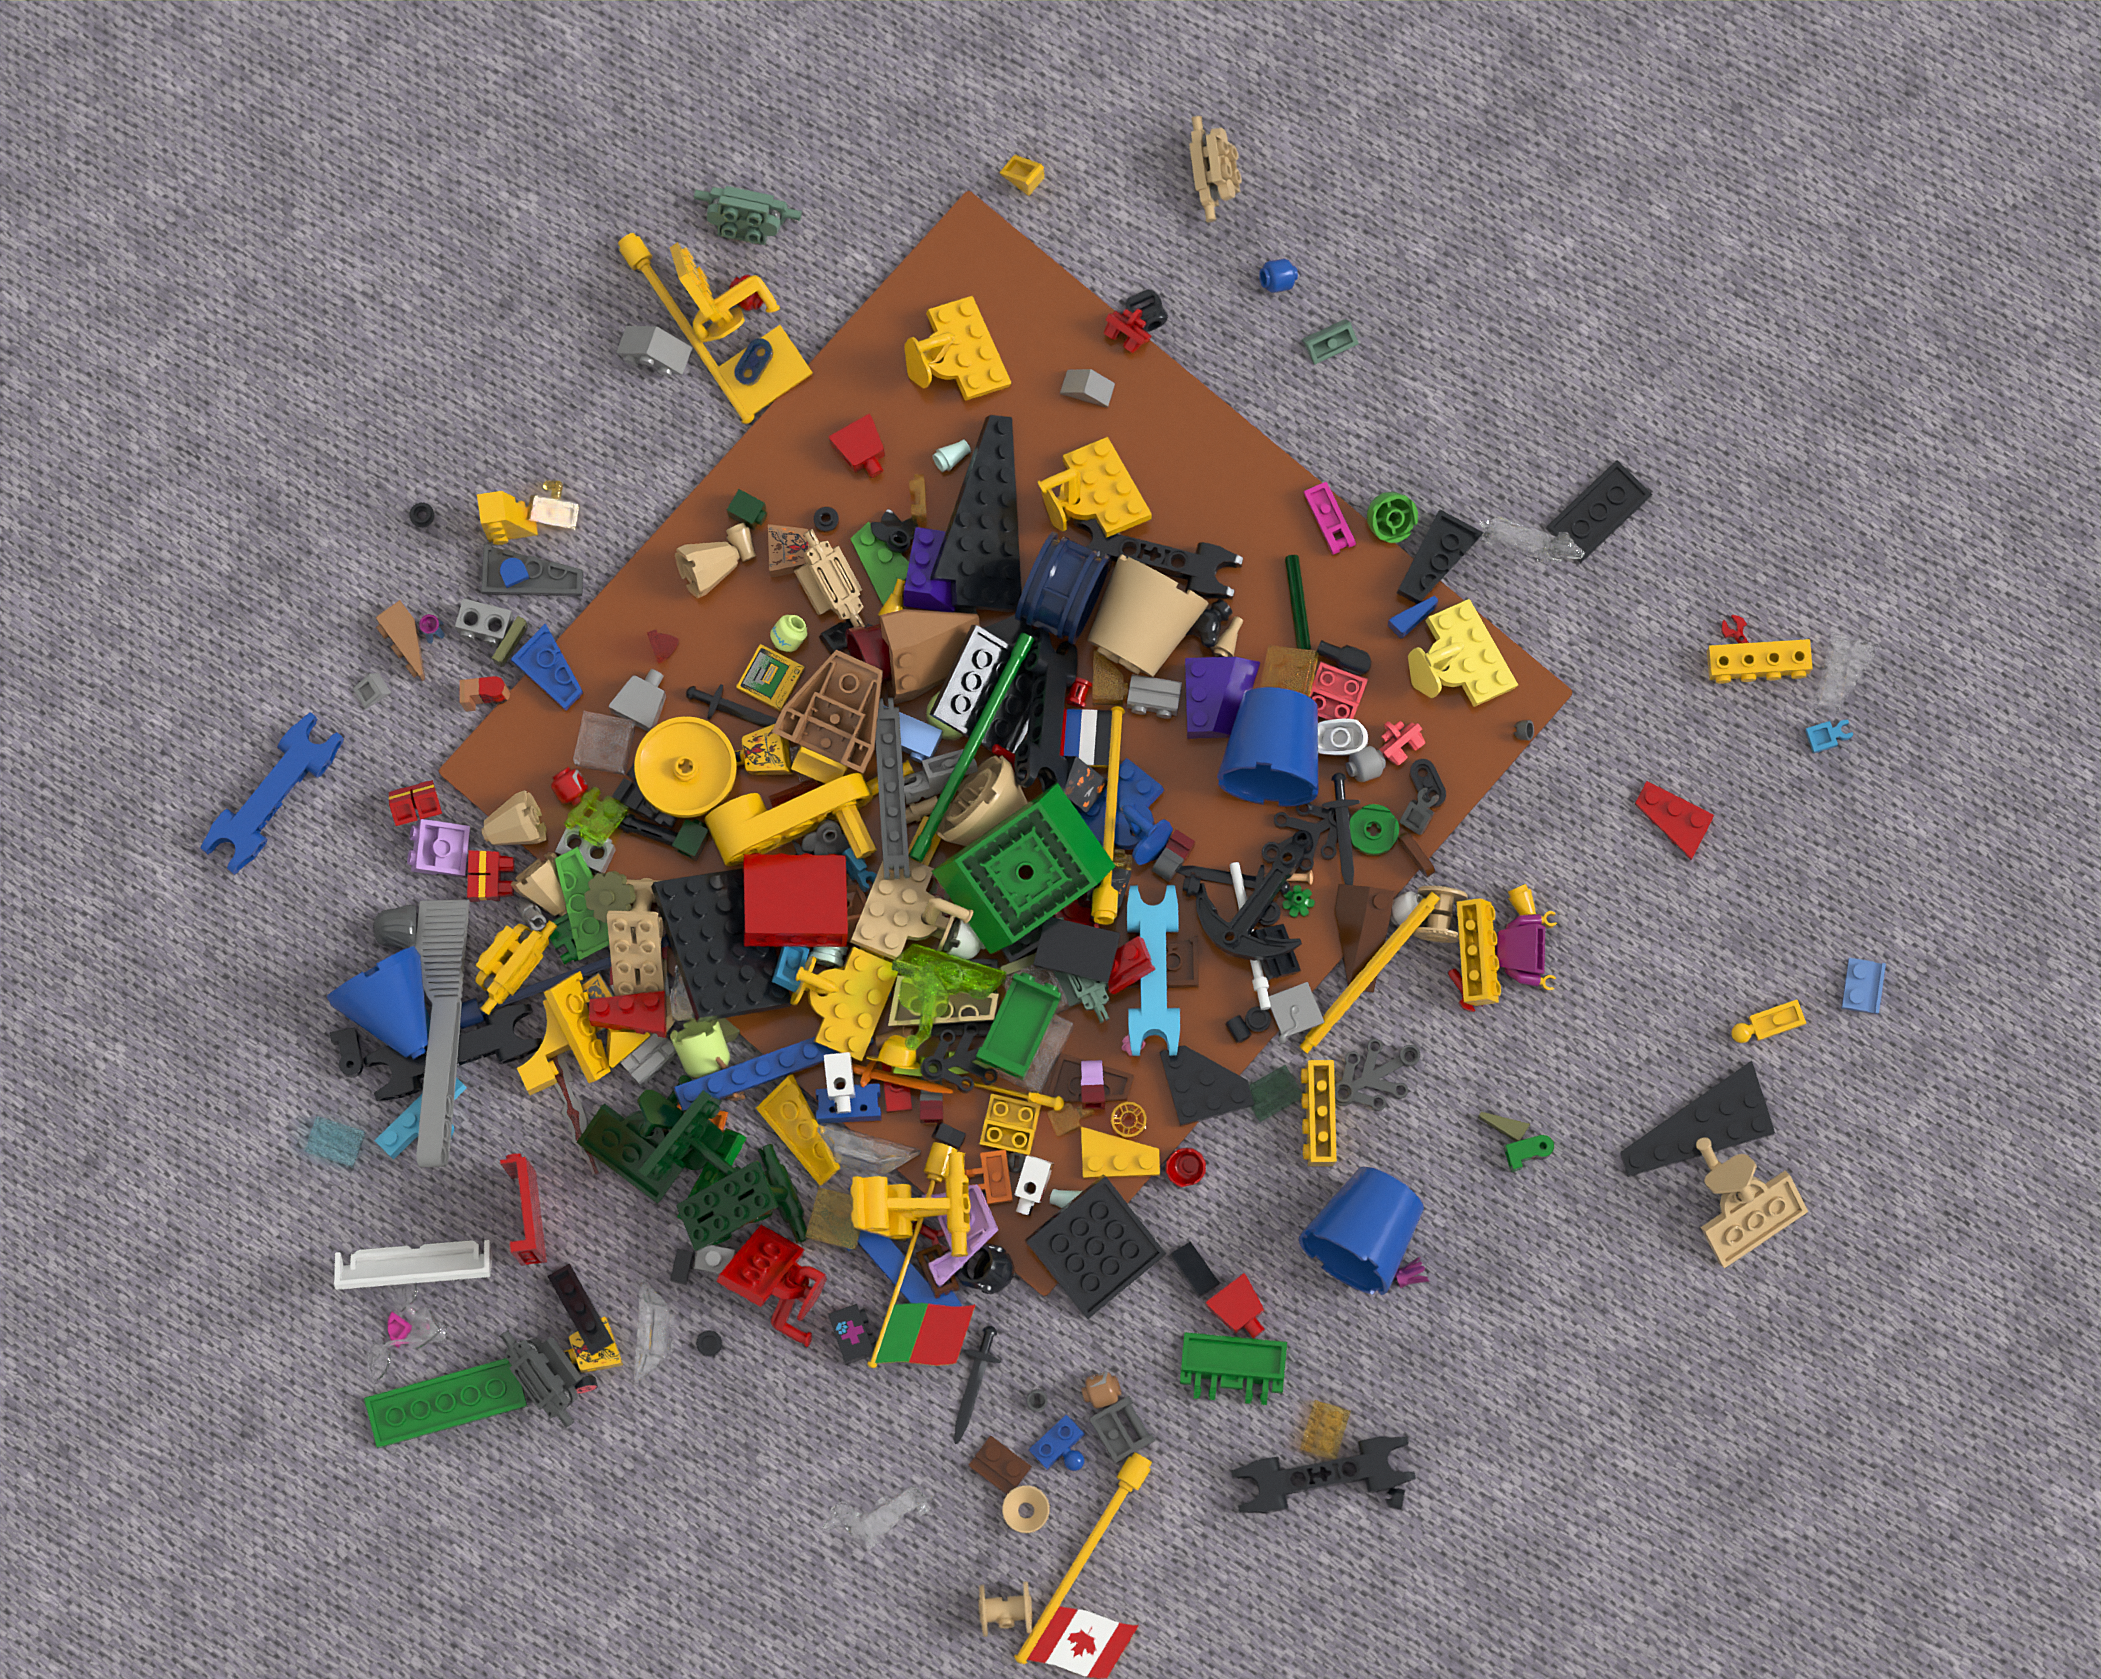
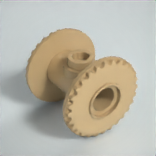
[1413,886,1468,943]
[979,1581,1032,1637]

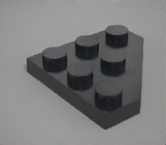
[1160,1045,1254,1126]

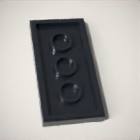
[1546,460,1652,563]

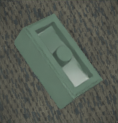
[1302,319,1359,365]

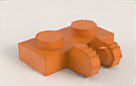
[965,1149,1013,1205]

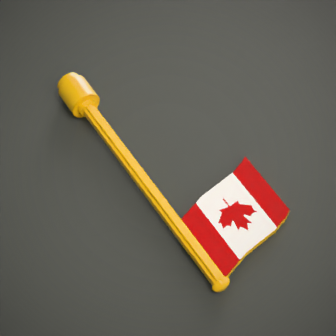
[1014,1452,1152,1679]

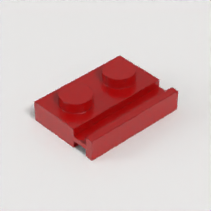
[1108,936,1156,995]

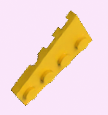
[544,971,611,1083]
[756,1074,841,1186]

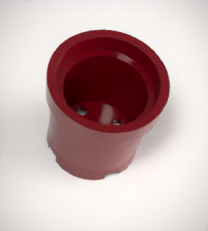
[845,624,892,685]

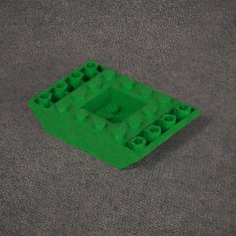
[932,783,1116,954]

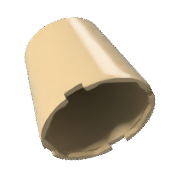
[1087,554,1209,677]

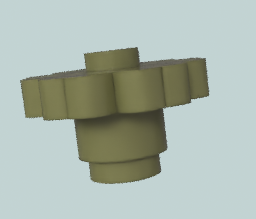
[585,871,636,923]

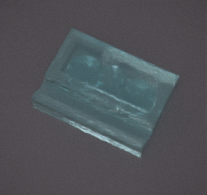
[304,1116,366,1168]

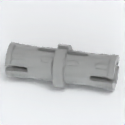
[516,898,546,930]

